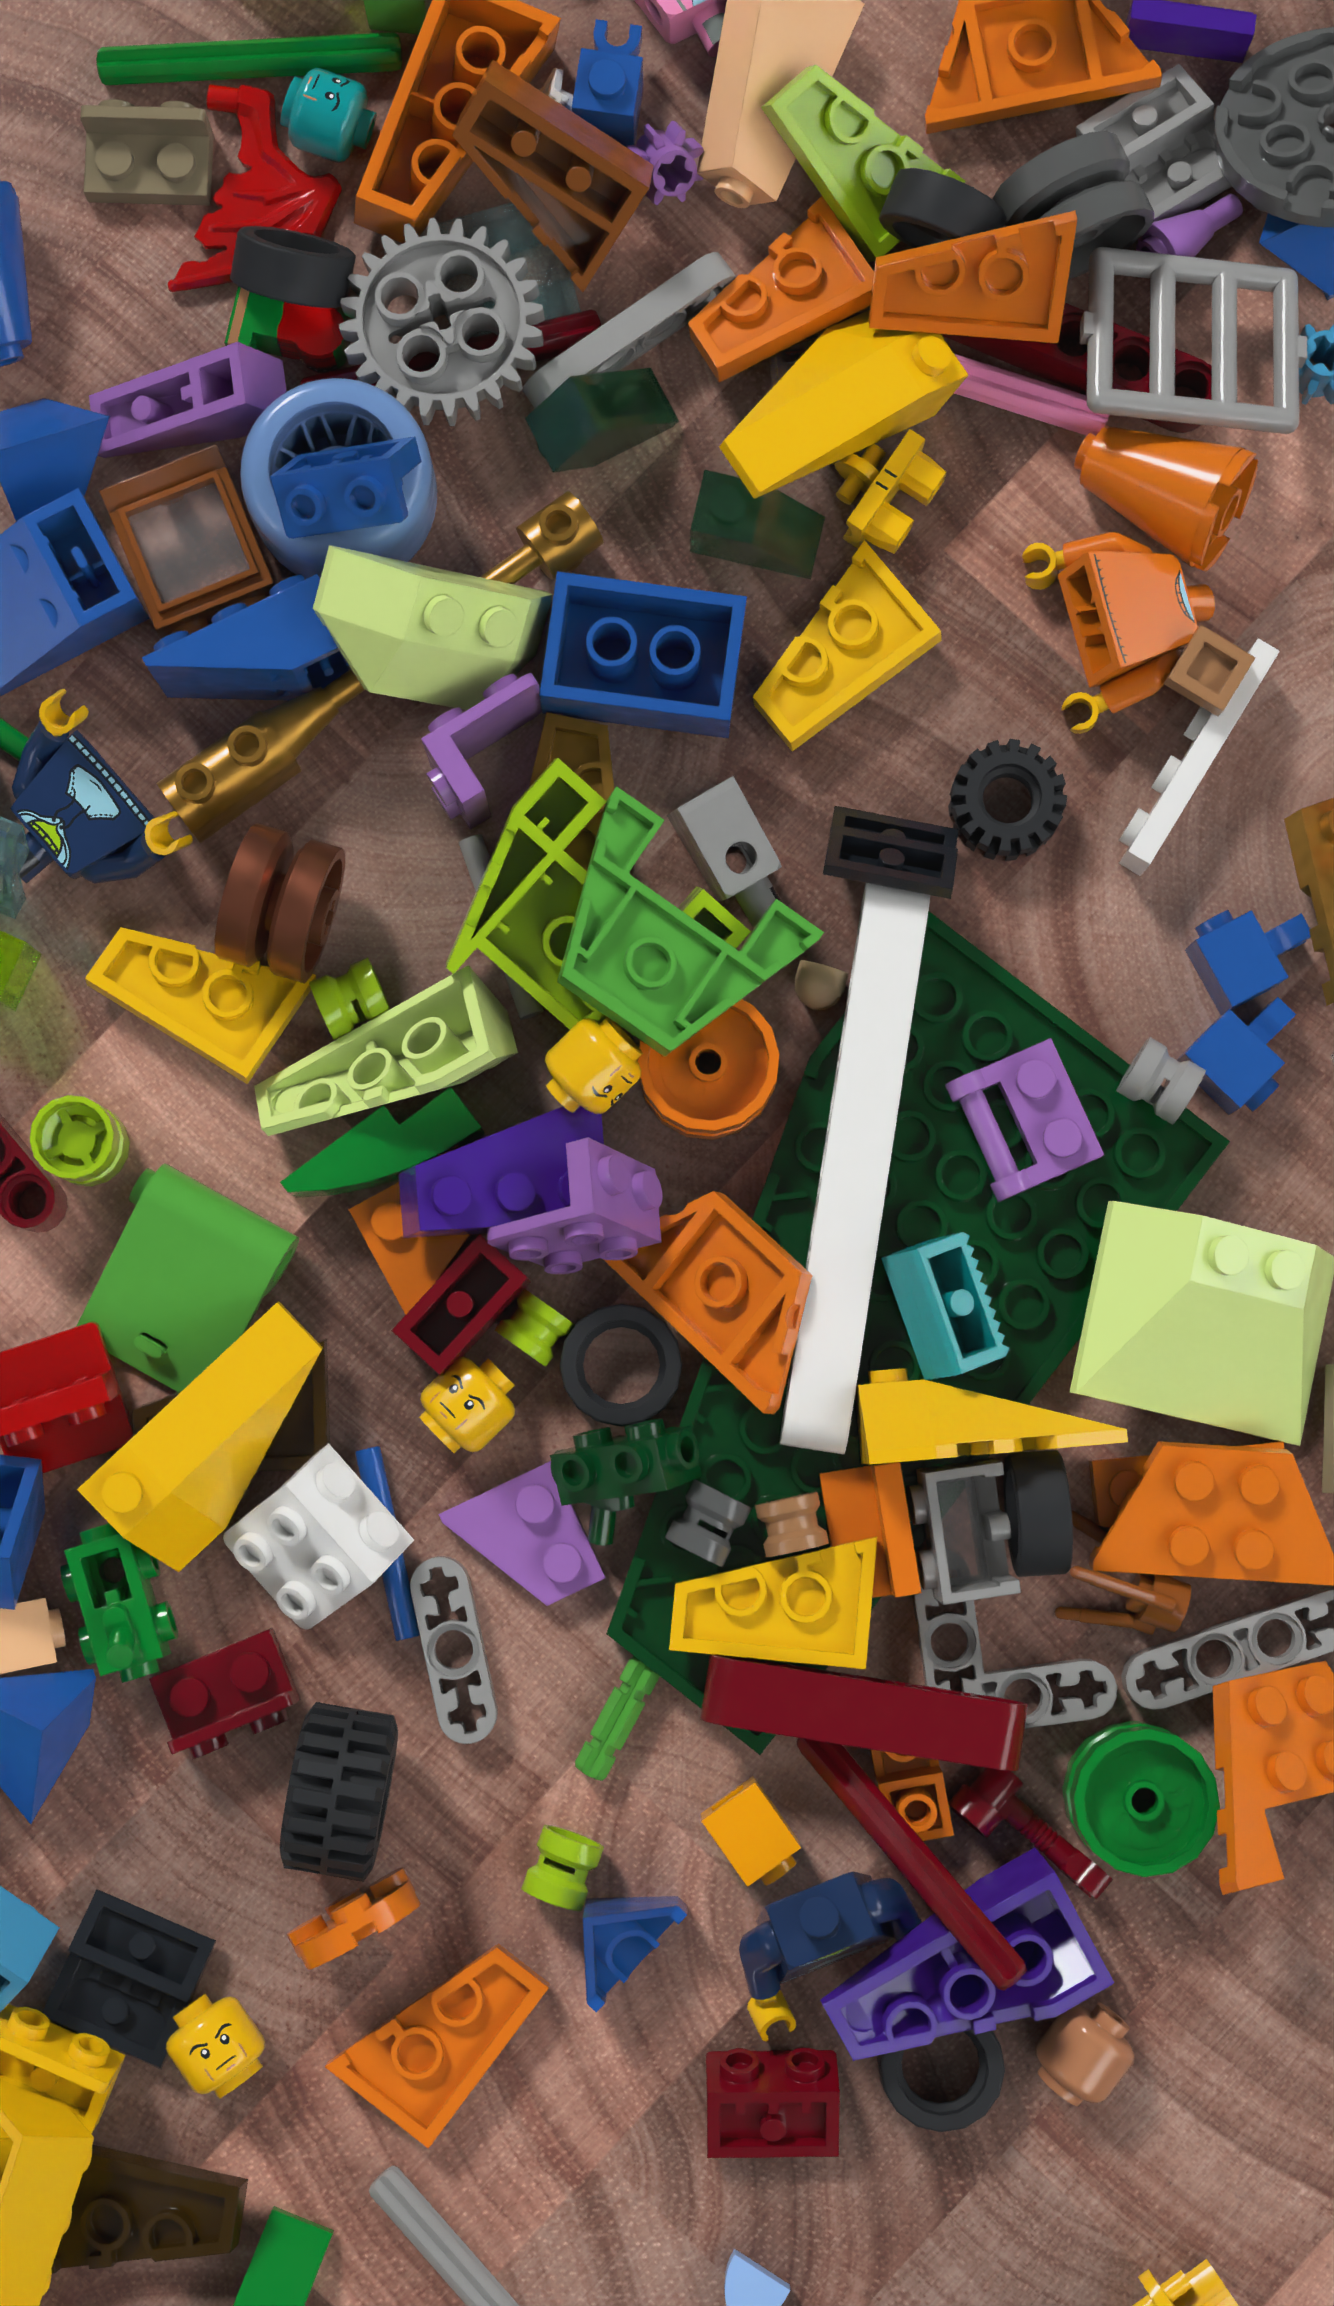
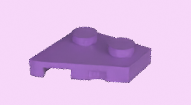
[439,1461,606,1606]

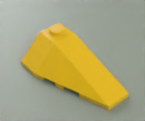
[719,310,968,499]
[77,1301,323,1572]
[855,1368,1128,1465]

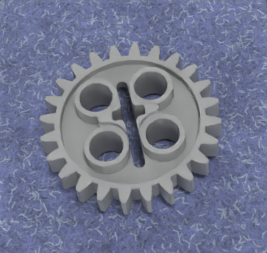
[339,218,545,426]

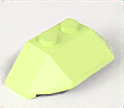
[313,545,553,710]

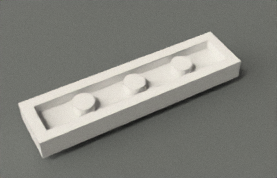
[1119,638,1280,876]

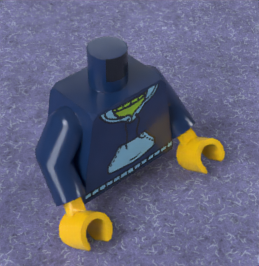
[1,689,193,884]
[739,1871,922,2042]

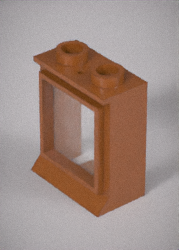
[99,444,275,639]

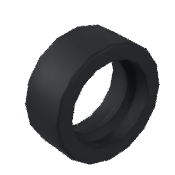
[879,168,1007,248]
[230,226,356,308]
[560,1304,682,1427]
[1004,1450,1073,1577]
[877,2030,1005,2132]

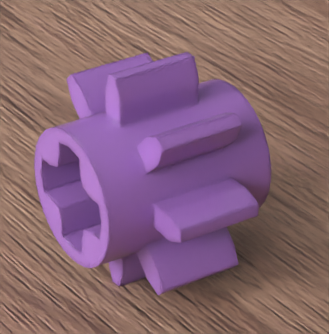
[627,121,704,205]

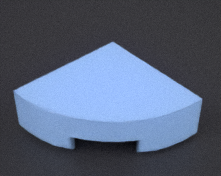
[724,2249,791,2306]

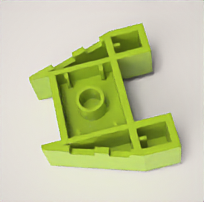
[446,758,751,1037]

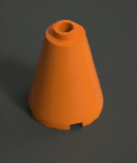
[1074,426,1258,572]

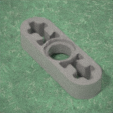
[410,1556,498,1744]

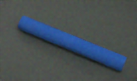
[355,1446,420,1641]

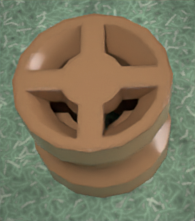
[755,1492,829,1557]

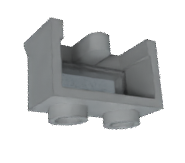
[907,1458,1021,1605]

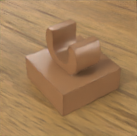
[1164,625,1256,717]

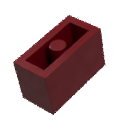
[391,1234,531,1375]

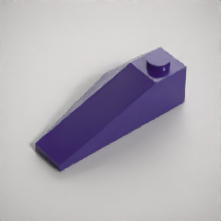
[820,1847,1114,2061]

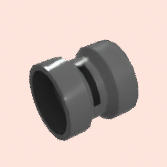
[664,1479,752,1567]

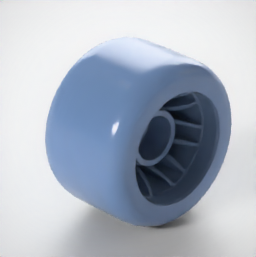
[240,378,437,579]

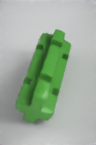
[575,1656,660,1781]

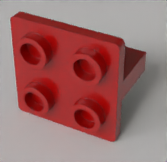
[0,1322,133,1473]

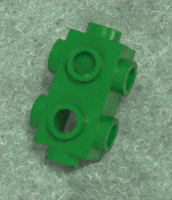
[60,1523,178,1683]

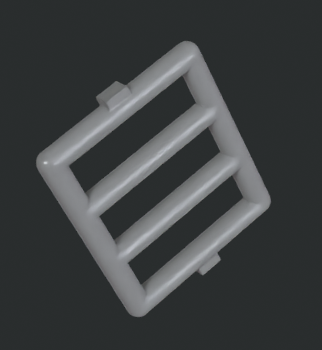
[1079,247,1307,434]

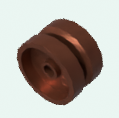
[214,823,345,984]

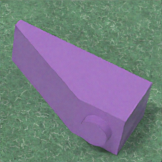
[89,342,287,458]

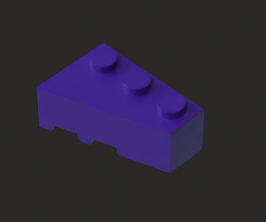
[399,1106,604,1238]

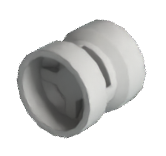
[1116,1037,1206,1125]

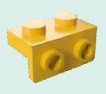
[0,2004,126,2134]

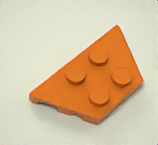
[924,0,1162,134]
[603,1191,812,1415]
[1089,1441,1334,1586]

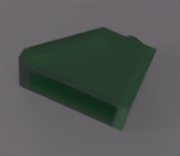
[525,368,679,472]
[690,470,825,580]

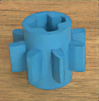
[1299,324,1334,405]

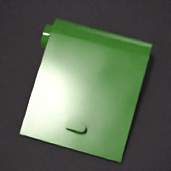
[76,1163,299,1392]

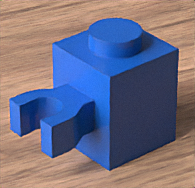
[572,19,644,147]
[1185,910,1311,1015]
[1177,997,1296,1115]

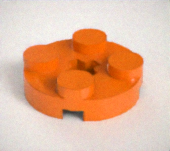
[286,1867,421,1970]

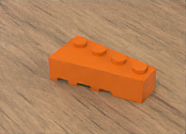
[354,0,561,243]

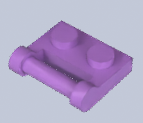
[945,1038,1104,1202]

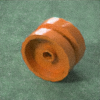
[638,999,780,1140]

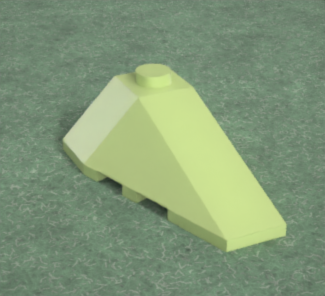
[254,965,518,1136]

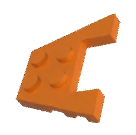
[1213,1660,1334,1895]

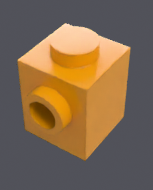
[701,1776,801,1887]

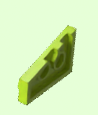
[761,65,966,262]

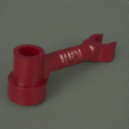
[948,1768,1113,1900]

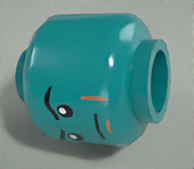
[280,68,377,163]

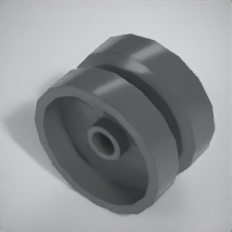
[993,130,1154,280]

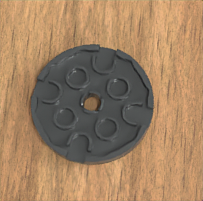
[1215,27,1334,228]

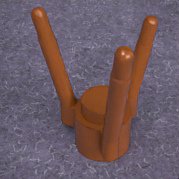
[1054,1509,1192,1635]

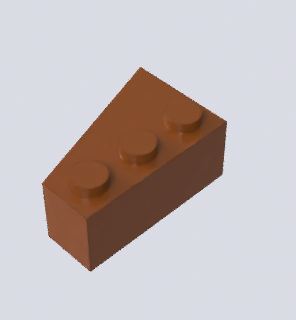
[452,60,654,293]

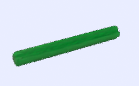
[96,32,402,85]

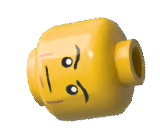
[545,1017,643,1114]
[419,1357,515,1454]
[166,1993,265,2099]

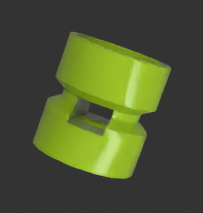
[30,1095,130,1187]

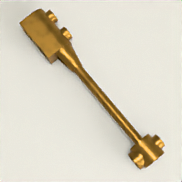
[156,491,604,843]

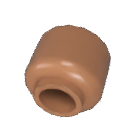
[1036,2003,1135,2106]

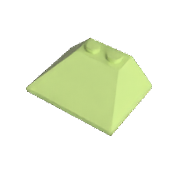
[1069,1201,1334,1446]

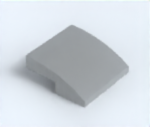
[1076,64,1232,222]

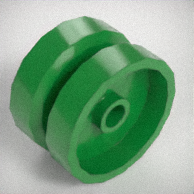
[1062,1721,1220,1877]

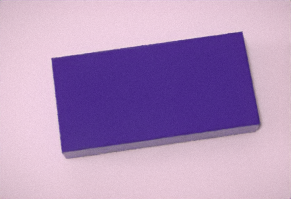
[1125,0,1257,63]

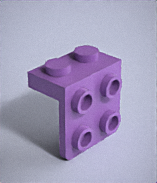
[421,673,542,830]
[487,1137,663,1274]

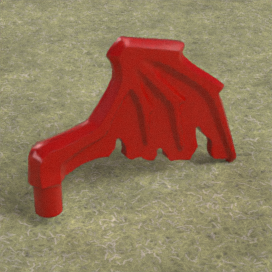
[168,84,342,292]

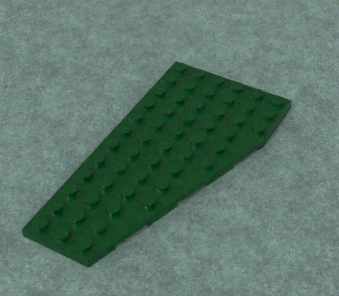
[606,911,1230,1755]

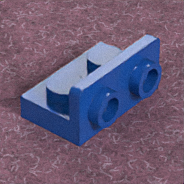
[270,436,422,539]

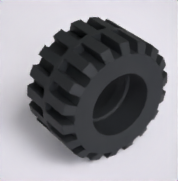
[280,1702,398,1882]

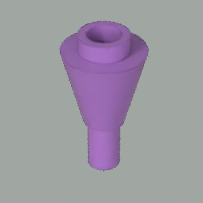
[1136,193,1243,257]

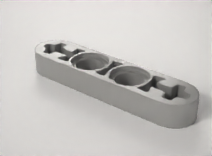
[522,252,736,418]
[1121,1588,1334,1710]

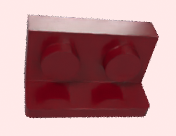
[149,1628,301,1760]
[706,2048,840,2158]

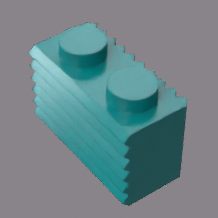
[881,1232,1009,1380]

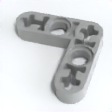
[912,1548,1117,1729]

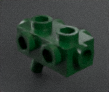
[550,1419,702,1546]

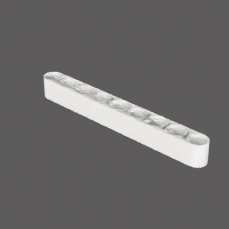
[779,883,930,1455]

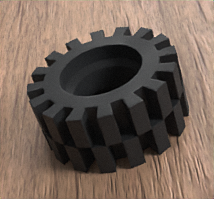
[948,739,1067,861]

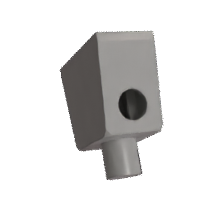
[667,776,782,927]

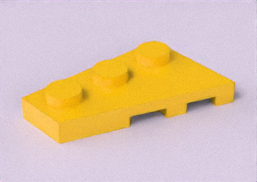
[753,540,942,752]
[85,927,316,1084]
[669,1536,878,1669]

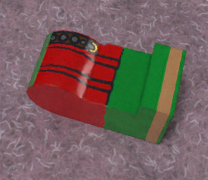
[224,286,350,373]

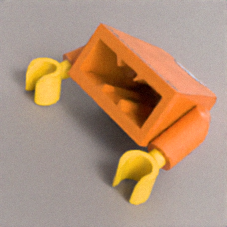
[1022,532,1215,734]

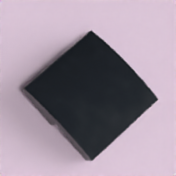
[823,806,959,899]
[42,1889,216,2070]

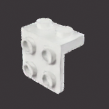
[223,1443,414,1629]

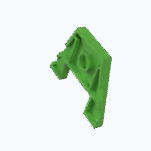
[557,786,824,1057]

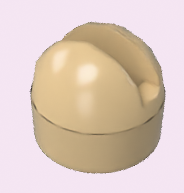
[794,960,849,1010]

